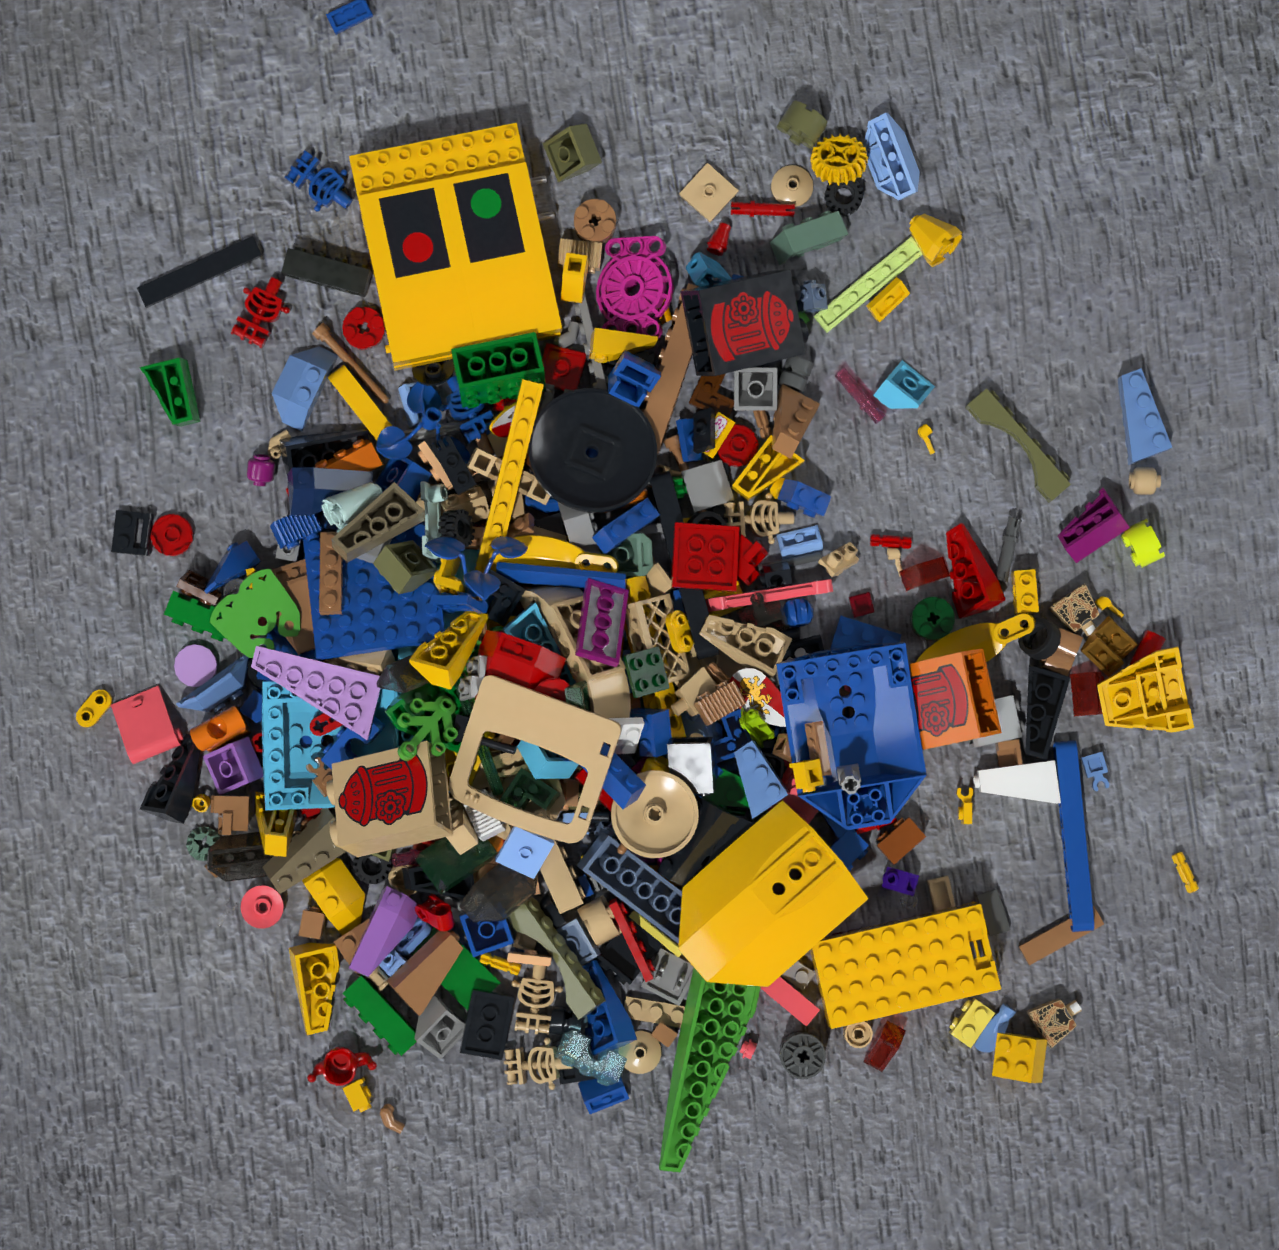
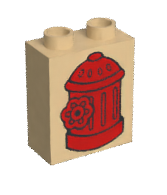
[326,741,453,857]

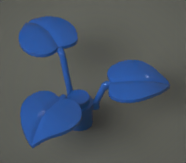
[376,382,471,464]
[425,536,528,601]

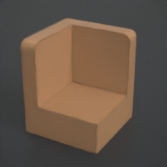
[995,739,1023,768]

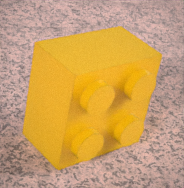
[992,1033,1047,1083]

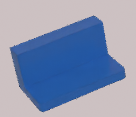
[578,1068,630,1114]

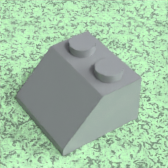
[734,368,777,411]

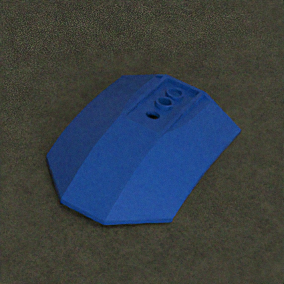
[776,642,927,830]

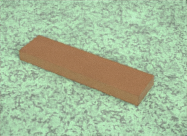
[1018,905,1104,965]

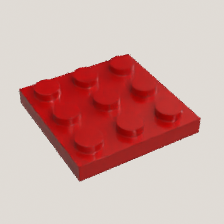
[671,522,739,592]

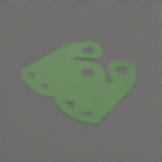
[210,569,300,658]

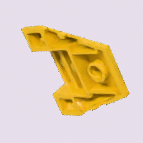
[1097,646,1194,732]

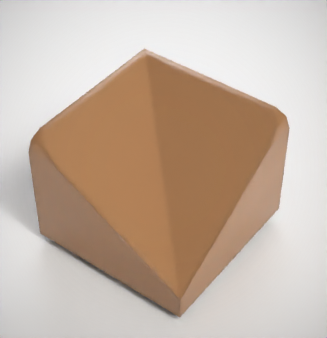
[651,1022,678,1047]

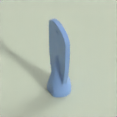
[974,1003,1016,1052]

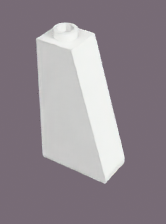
[973,760,1061,804]

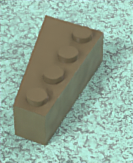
[331,482,425,563]
[262,808,347,894]

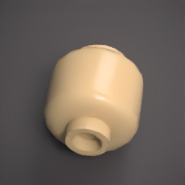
[1129,467,1161,495]

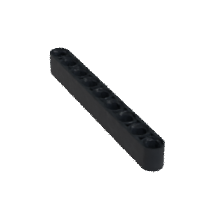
[649,471,719,660]

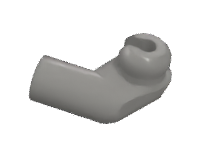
[554,321,579,348]

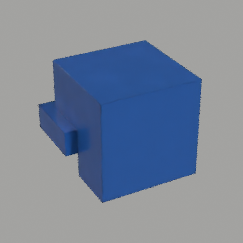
[608,350,661,408]

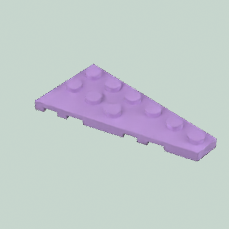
[251,646,384,740]

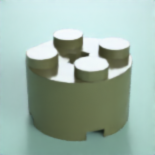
[777,101,827,149]

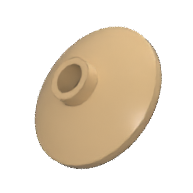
[771,165,813,207]
[619,1031,661,1074]

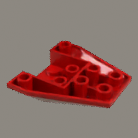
[475,630,567,700]

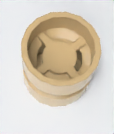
[843,1021,873,1048]

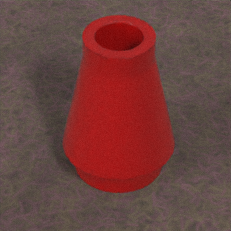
[707,223,731,256]

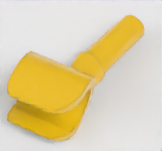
[918,424,935,455]
[1095,596,1124,618]

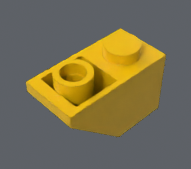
[561,253,589,304]

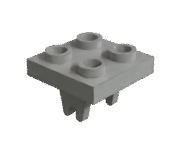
[641,948,694,1006]

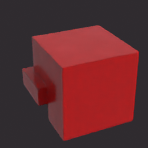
[737,534,769,586]

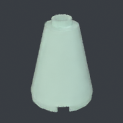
[322,482,383,532]

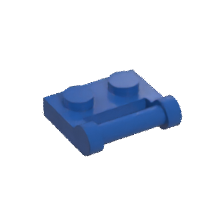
[430,592,488,613]

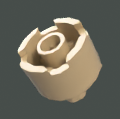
[577,895,622,946]

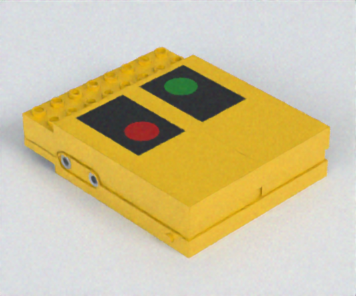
[349,123,562,371]

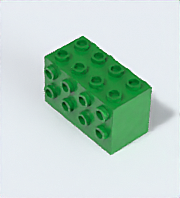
[451,332,546,408]

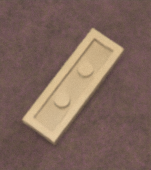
[624,996,685,1028]

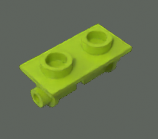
[739,707,775,748]

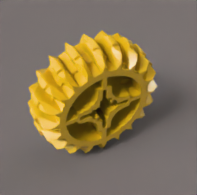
[810,134,868,186]

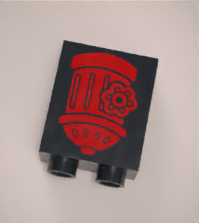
[680,269,809,376]

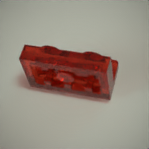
[1070,672,1105,717]

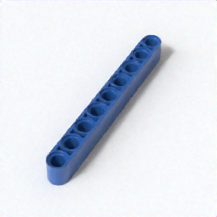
[1053,740,1094,932]

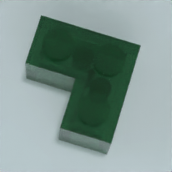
[500,768,561,811]

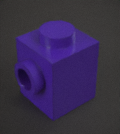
[882,866,919,896]

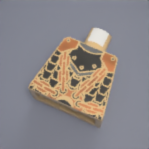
[1049,584,1099,638]
[1026,998,1082,1048]

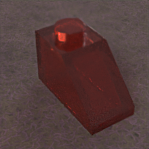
[899,556,950,591]
[863,1020,906,1072]

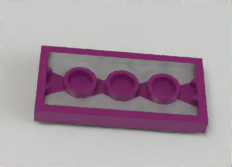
[575,578,629,667]

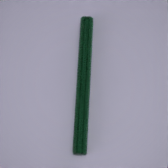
[454,673,504,796]

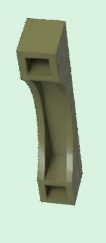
[965,388,1071,503]
[505,896,606,1020]

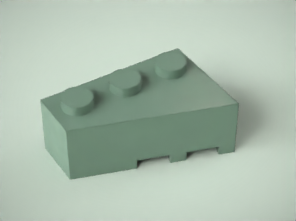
[770,211,848,266]

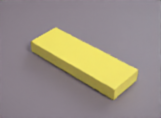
[629,910,682,958]

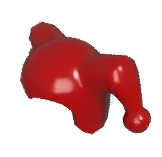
[307,1047,377,1086]

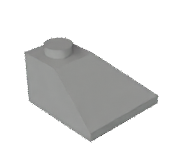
[415,996,465,1060]

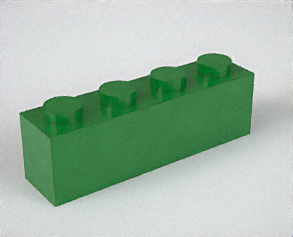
[342,975,417,1056]

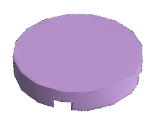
[174,644,218,687]

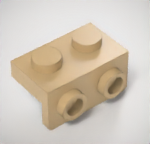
[441,486,489,523]

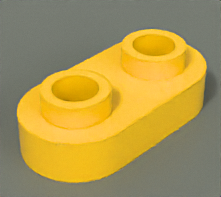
[665,610,693,653]
[76,689,112,727]

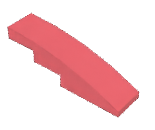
[761,976,820,1027]

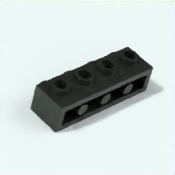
[281,246,372,297]

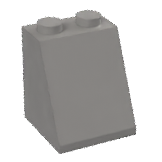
[968,695,1025,748]

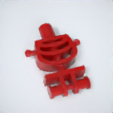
[231,277,290,349]

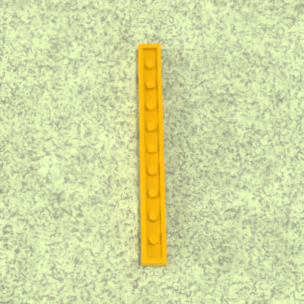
[475,379,544,573]

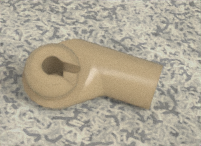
[268,429,291,459]

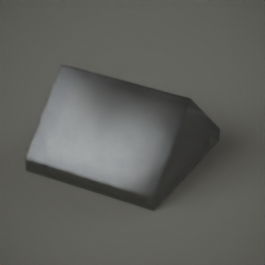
[376,655,430,693]

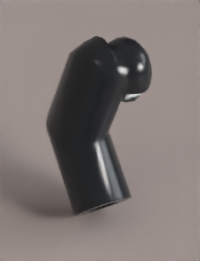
[588,811,611,832]

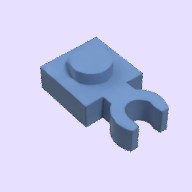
[1081,752,1109,791]

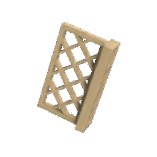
[625,593,691,683]

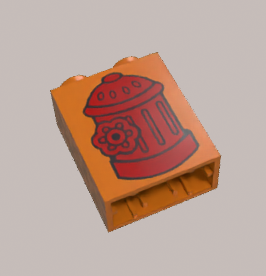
[909,648,1002,750]

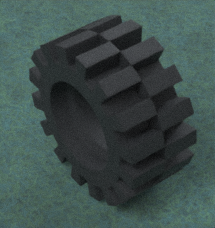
[824,181,863,216]
[438,509,475,548]
[353,854,393,884]

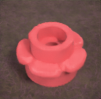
[740,1039,757,1060]

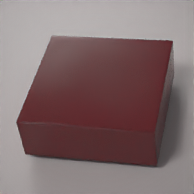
[848,592,875,618]

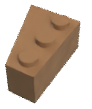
[772,384,820,459]

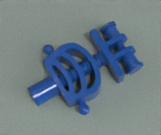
[284,150,353,212]
[440,376,494,444]

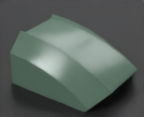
[602,532,653,576]

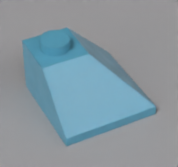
[873,360,935,409]

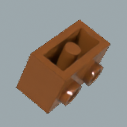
[876,817,926,865]

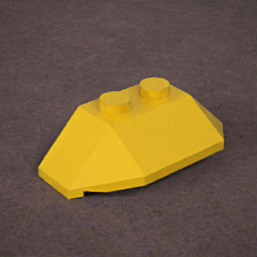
[302,858,365,936]

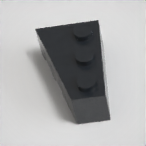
[402,857,477,901]

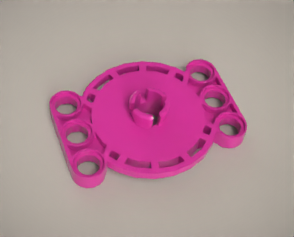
[596,236,674,338]

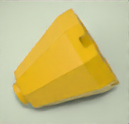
[909,214,962,267]

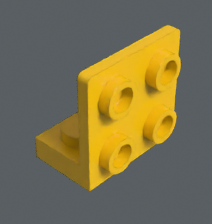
[433,556,465,595]

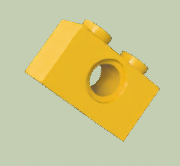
[1011,569,1039,615]

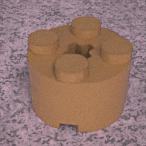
[574,199,616,244]

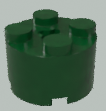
[910,597,955,641]

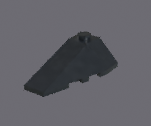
[279,429,369,474]

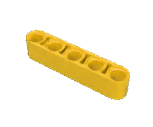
[327,364,392,440]

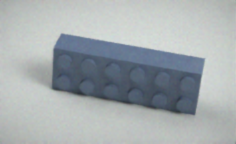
[577,831,682,943]

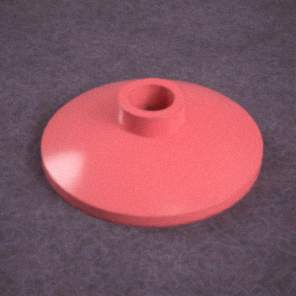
[241,885,284,929]

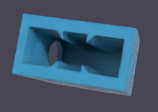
[686,252,732,287]

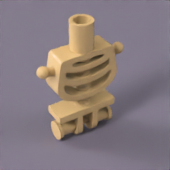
[724,493,794,544]
[511,965,563,1035]
[503,1037,574,1090]

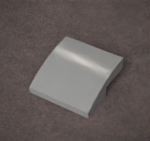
[681,460,735,513]

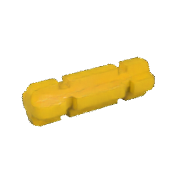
[1172,852,1199,893]
[480,953,521,975]

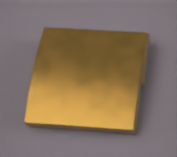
[1081,616,1138,677]

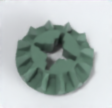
[186,827,221,861]

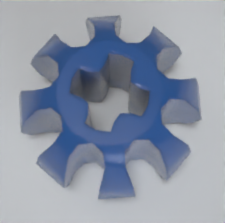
[782,599,813,628]

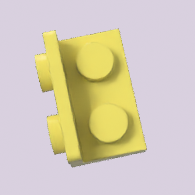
[949,997,995,1048]

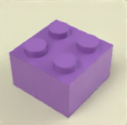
[203,737,263,796]

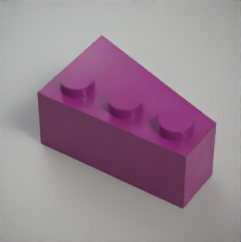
[1058,488,1130,563]

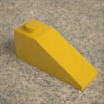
[589,328,658,363]

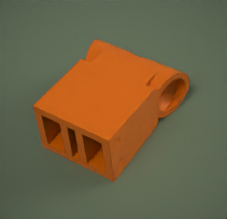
[190,706,252,752]

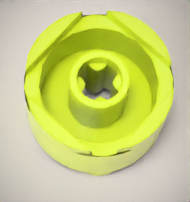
[1121,519,1165,568]

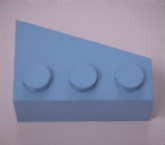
[734,740,790,819]

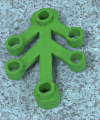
[397,696,458,761]

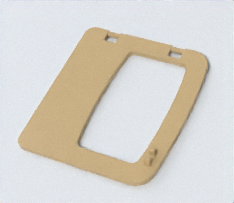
[449,675,622,843]

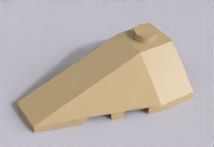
[699,615,792,678]

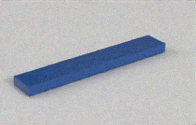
[496,562,626,589]

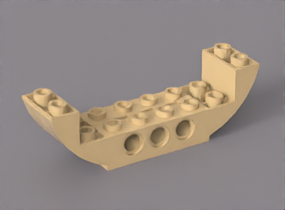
[520,585,631,718]

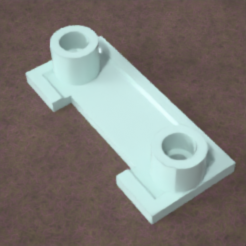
[420,481,448,563]

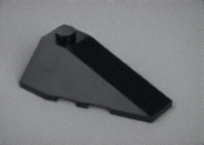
[140,734,200,824]

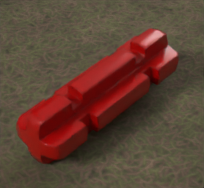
[870,534,912,549]

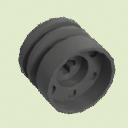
[779,1031,826,1079]

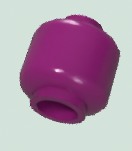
[247,454,275,486]

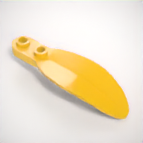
[488,535,618,573]
[916,613,1035,662]

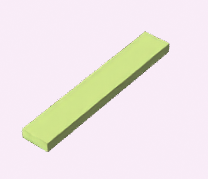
[814,236,922,333]

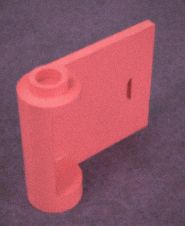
[111,686,184,765]

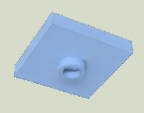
[495,826,554,879]

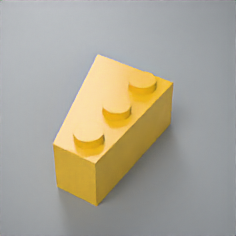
[731,435,805,501]

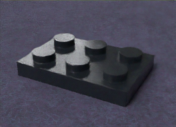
[460,989,515,1060]

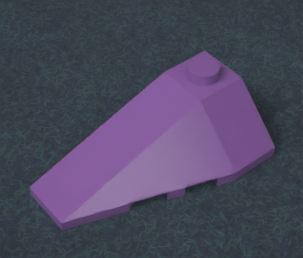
[349,886,418,977]

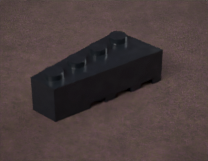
[1025,665,1070,761]
[657,795,740,886]

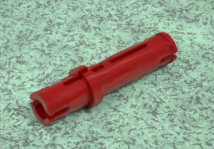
[730,200,795,217]

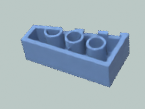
[1117,368,1172,465]

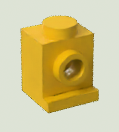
[789,759,824,792]
[342,1077,372,1113]

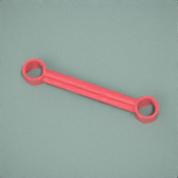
[705,579,833,612]

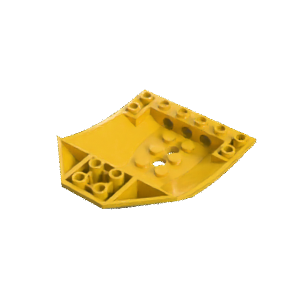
[678,800,868,987]

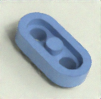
[395,918,432,956]

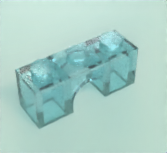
[555,1030,627,1086]

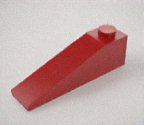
[946,523,1006,619]

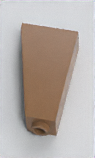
[387,930,463,1016]

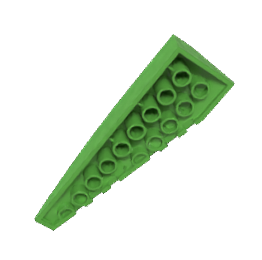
[659,968,761,1172]

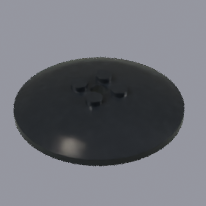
[528,388,657,513]

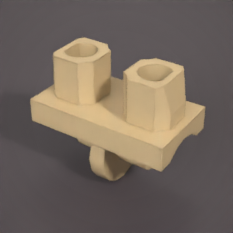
[818,542,859,577]

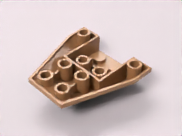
[263,559,315,655]

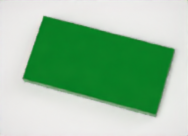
[411,928,501,1011]

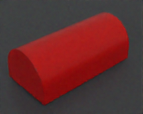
[1129,630,1166,666]

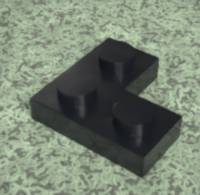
[485,569,526,626]

